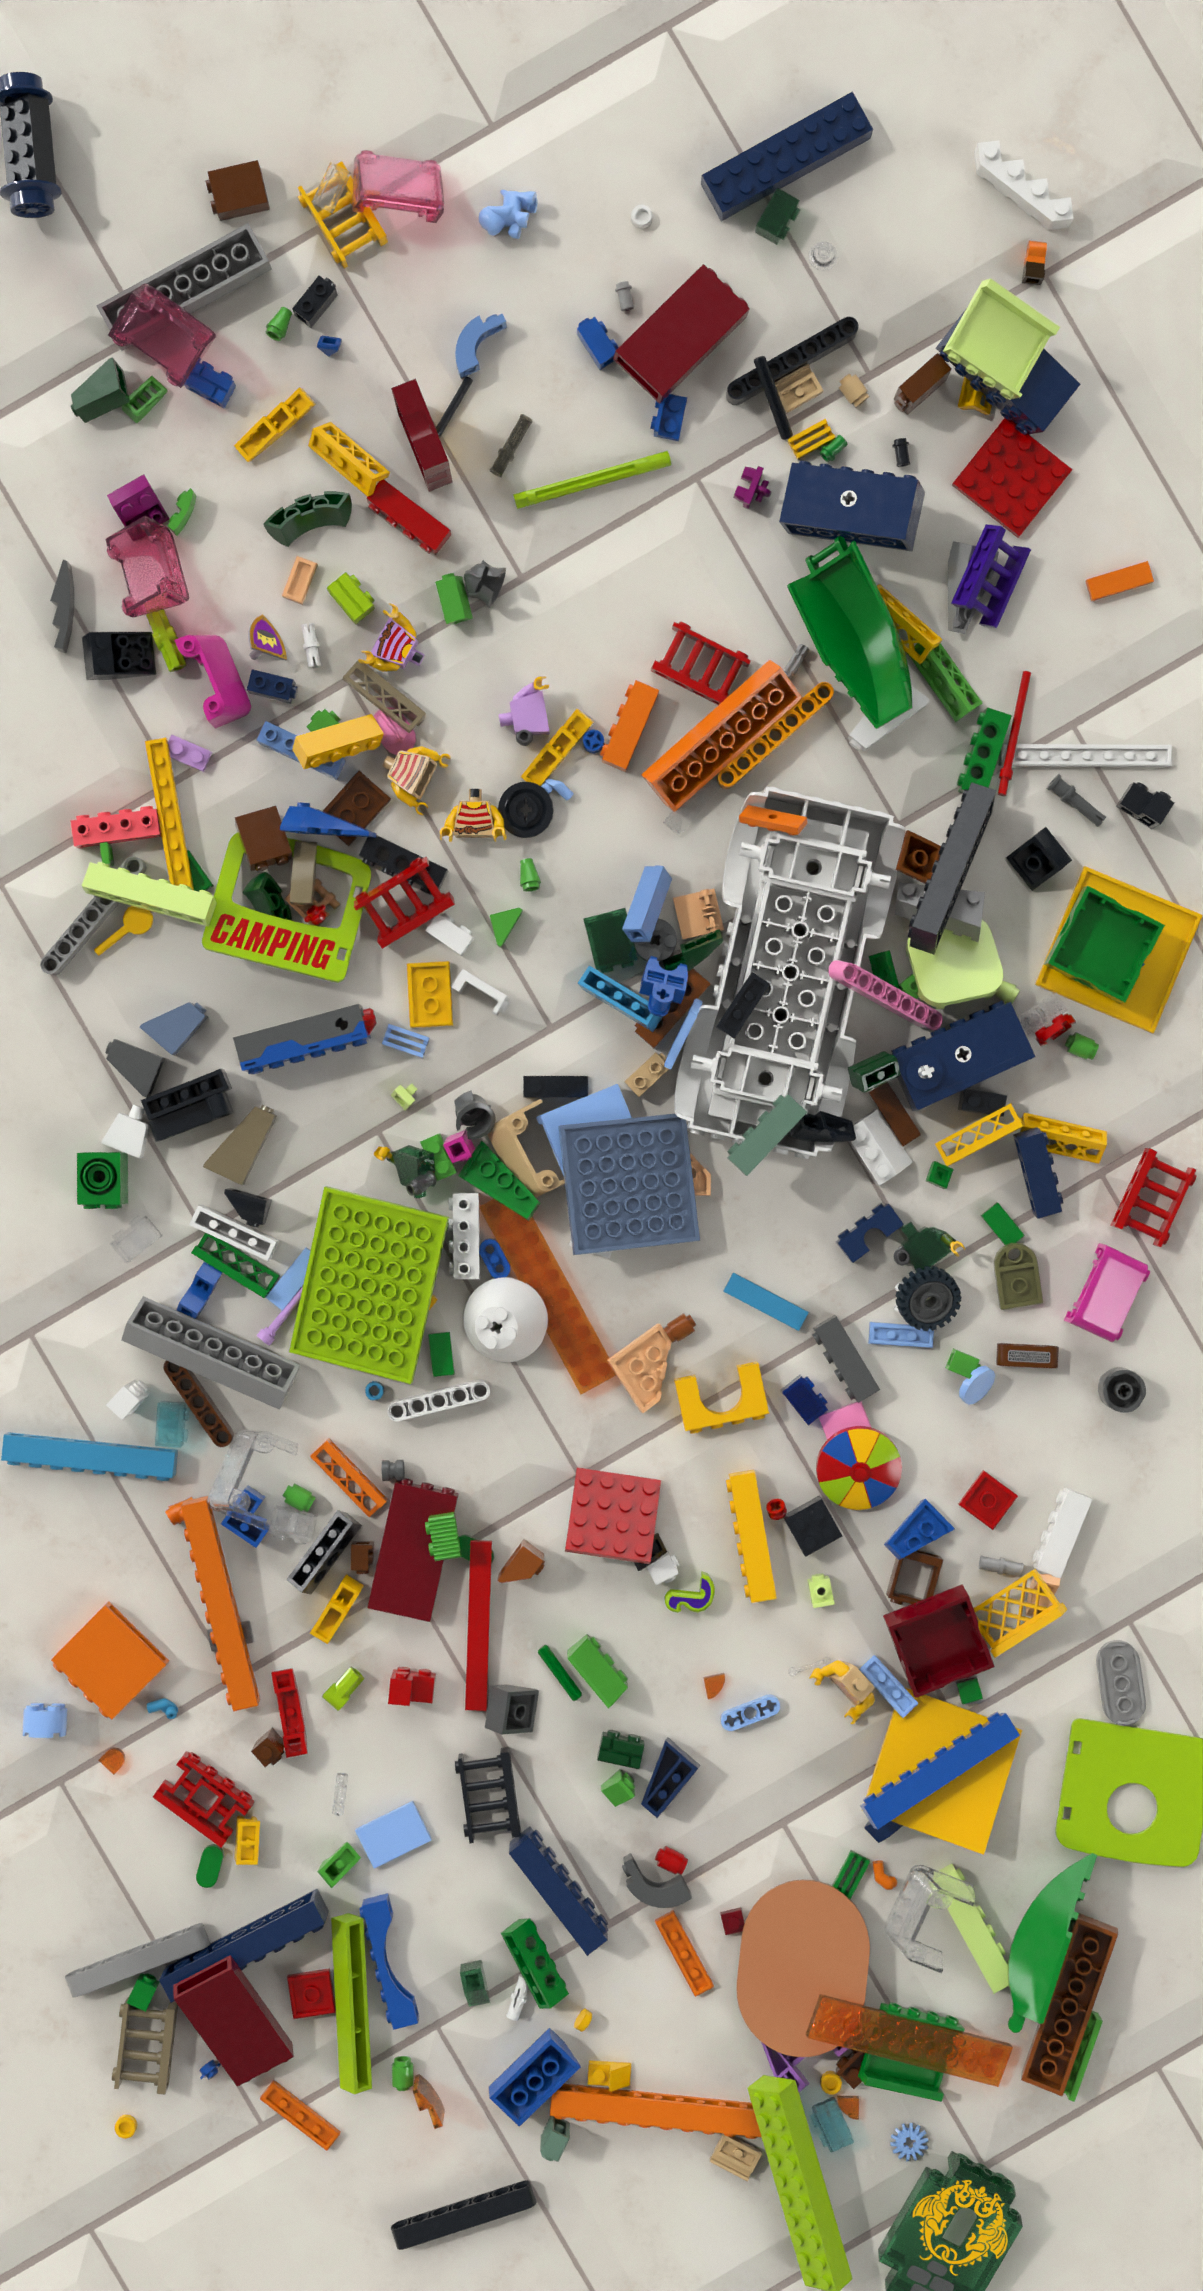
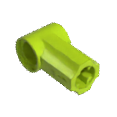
[322,1666,364,1711]

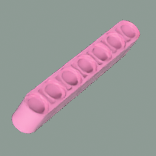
[829,960,943,1030]

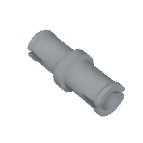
[979,1556,1024,1577]

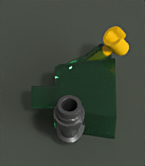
[374,1145,437,1198]
[893,1221,965,1273]

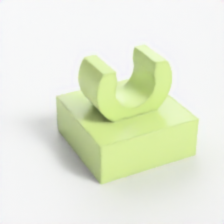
[391,1084,418,1111]

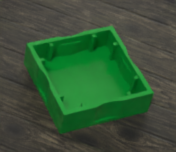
[1044,886,1165,1004]

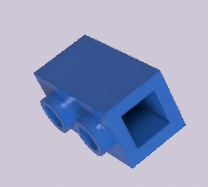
[577,317,619,370]

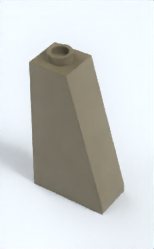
[203,1104,277,1185]

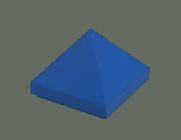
[317,335,342,357]

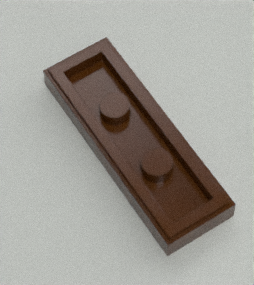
[868,1082,921,1146]

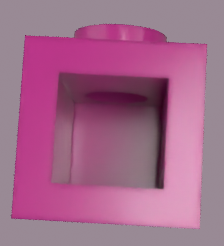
[443,1129,475,1163]

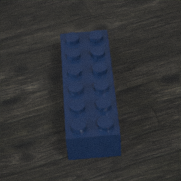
[509,1826,608,1956]

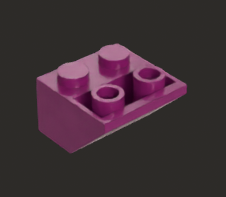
[107,474,170,540]

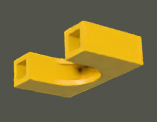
[674,1361,769,1434]

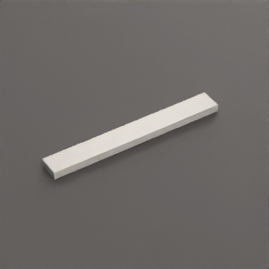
[1000,744,1172,767]

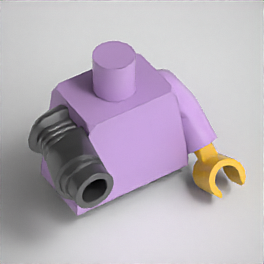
[499,676,550,746]

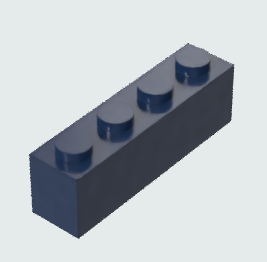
[1013,1127,1064,1219]

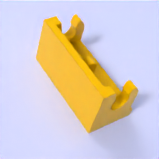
[234,1816,260,1865]

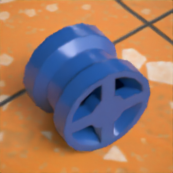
[583,730,604,753]

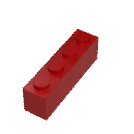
[366,479,451,555]

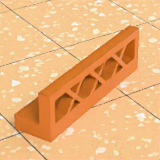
[310,1438,388,1517]

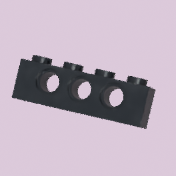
[359,835,448,895]
[141,1069,232,1120]
[286,1510,362,1594]

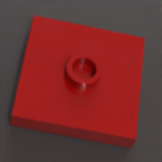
[958,1470,1018,1530]
[287,1968,336,2019]

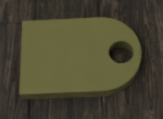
[994,1243,1043,1310]

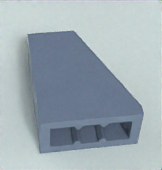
[140,1002,208,1056]

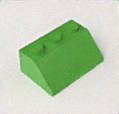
[567,1634,628,1709]

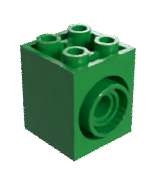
[77,1152,128,1209]

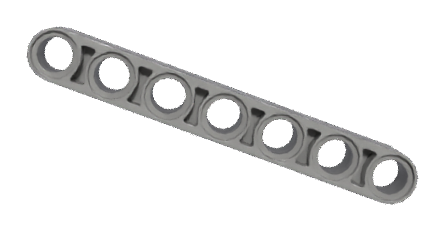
[40,856,146,975]
[65,1923,210,1997]

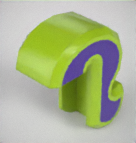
[664,1571,715,1613]

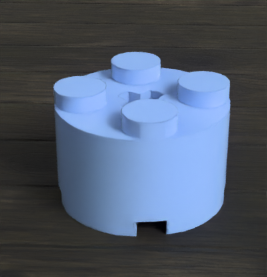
[23,1703,67,1738]

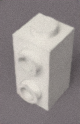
[425,913,474,956]

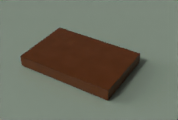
[323,770,391,847]

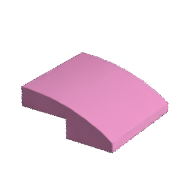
[819,1401,872,1439]

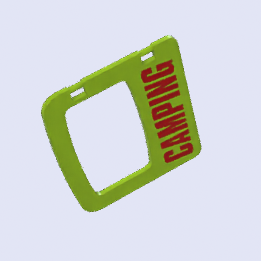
[202,832,371,983]

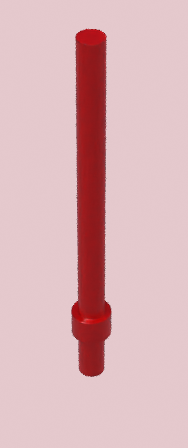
[998,671,1031,796]

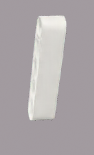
[387,1379,491,1421]

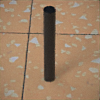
[436,376,473,437]

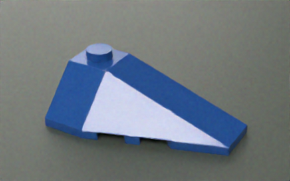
[280,802,377,838]

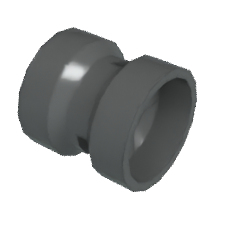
[381,1460,405,1481]

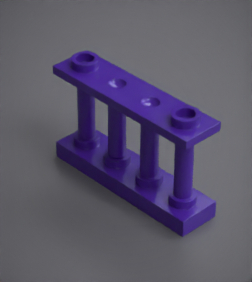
[951,524,1031,628]

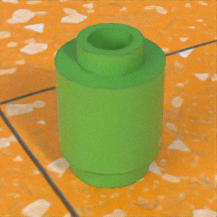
[1065,1032,1099,1060]
[283,1483,316,1513]
[392,2056,414,2091]

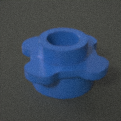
[199,2060,221,2080]

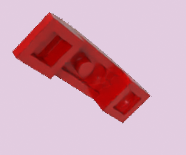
[271,1668,308,1758]

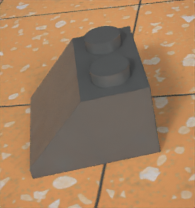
[485,1685,539,1735]

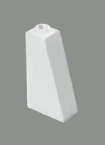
[847,685,930,751]

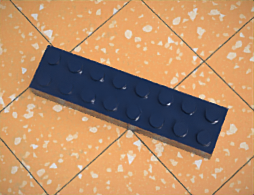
[701,91,873,222]
[159,1889,329,2003]

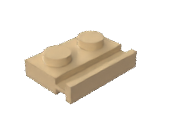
[775,364,824,414]
[709,2134,762,2182]

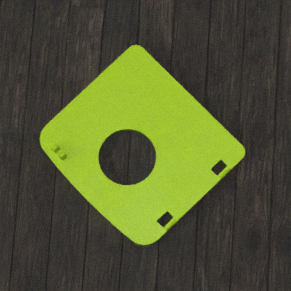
[1055,1718,1203,1867]

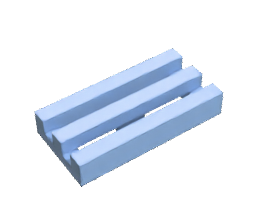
[382,1024,429,1058]

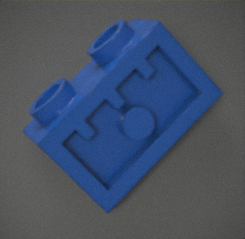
[650,394,687,442]

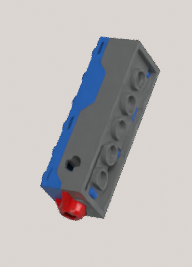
[233,1004,377,1075]

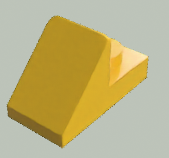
[587,2060,631,2092]

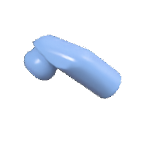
[541,778,574,801]

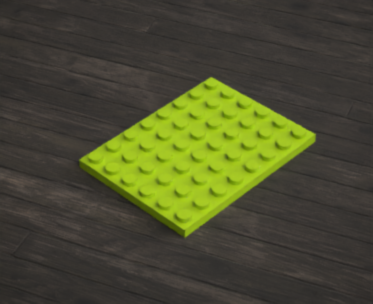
[289,1186,449,1384]

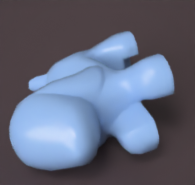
[479,190,538,239]

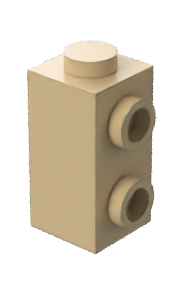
[624,1052,669,1097]

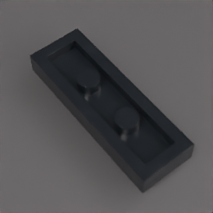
[716,972,770,1039]

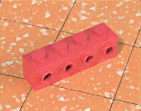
[70,806,162,848]

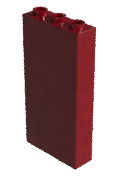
[613,264,750,404]
[367,1478,459,1622]
[173,1955,294,2087]

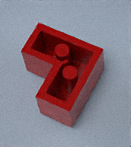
[388,1667,436,1706]

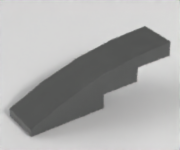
[50,560,74,653]

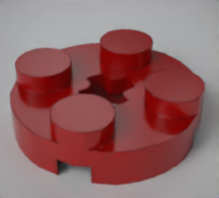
[1035,1013,1076,1046]

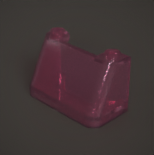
[352,150,444,223]
[108,284,216,388]
[105,516,189,618]

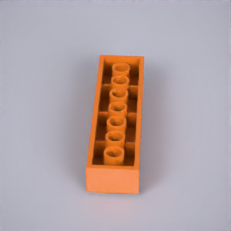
[641,660,803,812]

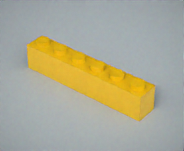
[726,1469,777,1603]

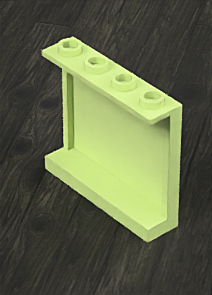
[943,278,1060,400]

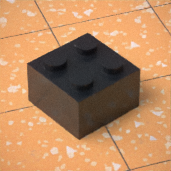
[784,1495,842,1557]

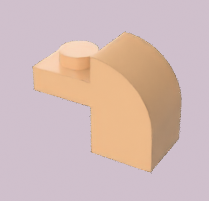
[1026,1574,1060,1617]

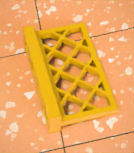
[974,1569,1068,1658]

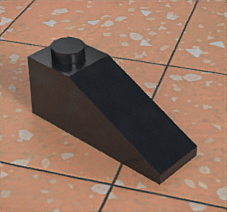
[523,1076,588,1098]

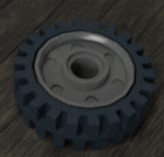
[895,1266,962,1331]

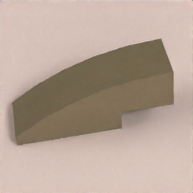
[290,841,317,905]

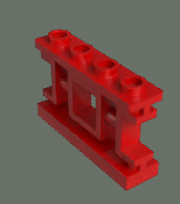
[153,1751,254,1848]

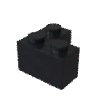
[1116,782,1175,829]

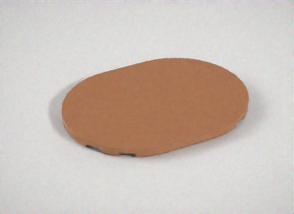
[737,1879,870,2057]

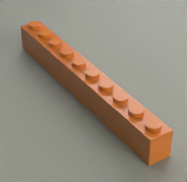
[179,1496,260,1712]
[550,2083,761,2139]

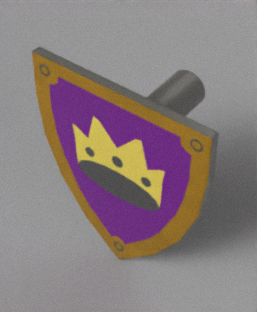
[249,614,287,661]

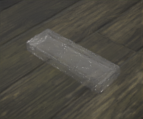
[663,779,721,836]

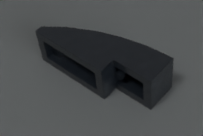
[790,1111,856,1142]

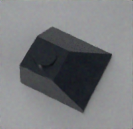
[224,1188,272,1227]

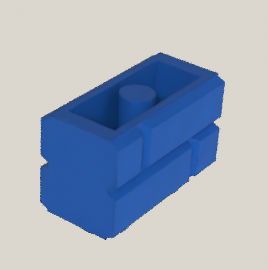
[184,361,236,408]

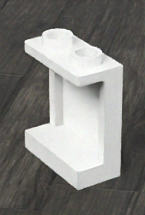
[452,969,509,1016]

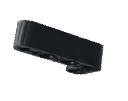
[148,1092,234,1142]

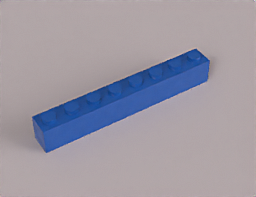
[860,1712,1020,1829]

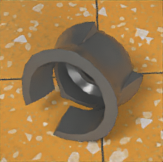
[464,560,506,608]
[454,1090,496,1140]

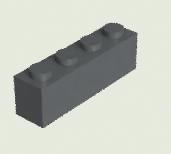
[812,1315,880,1403]

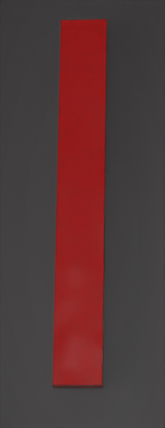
[465,1540,492,1711]

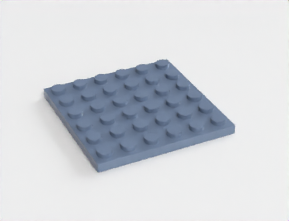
[558,1114,700,1255]

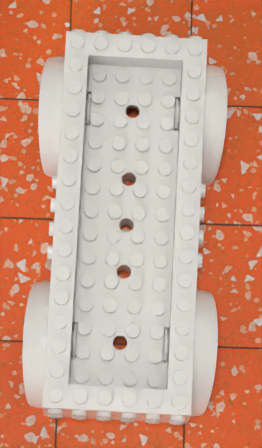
[674,787,905,1159]

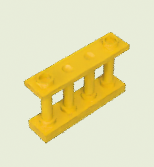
[297,161,388,269]

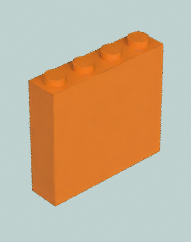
[51,1601,169,1720]

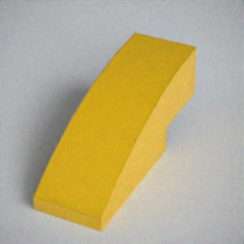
[310,1574,364,1644]

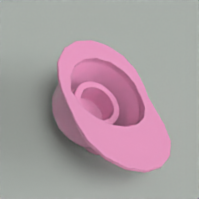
[374,707,416,755]

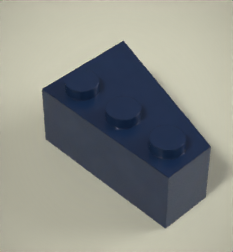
[641,1737,700,1818]

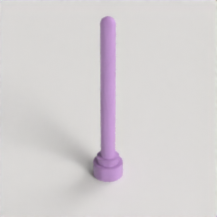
[257,1286,303,1346]

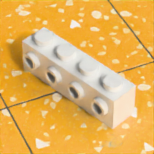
[449,1193,480,1279]

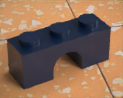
[836,1203,904,1263]

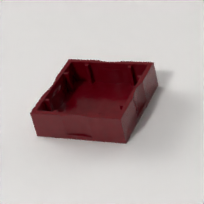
[391,378,453,492]
[883,1584,995,1698]

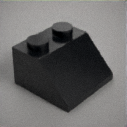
[1006,827,1072,891]

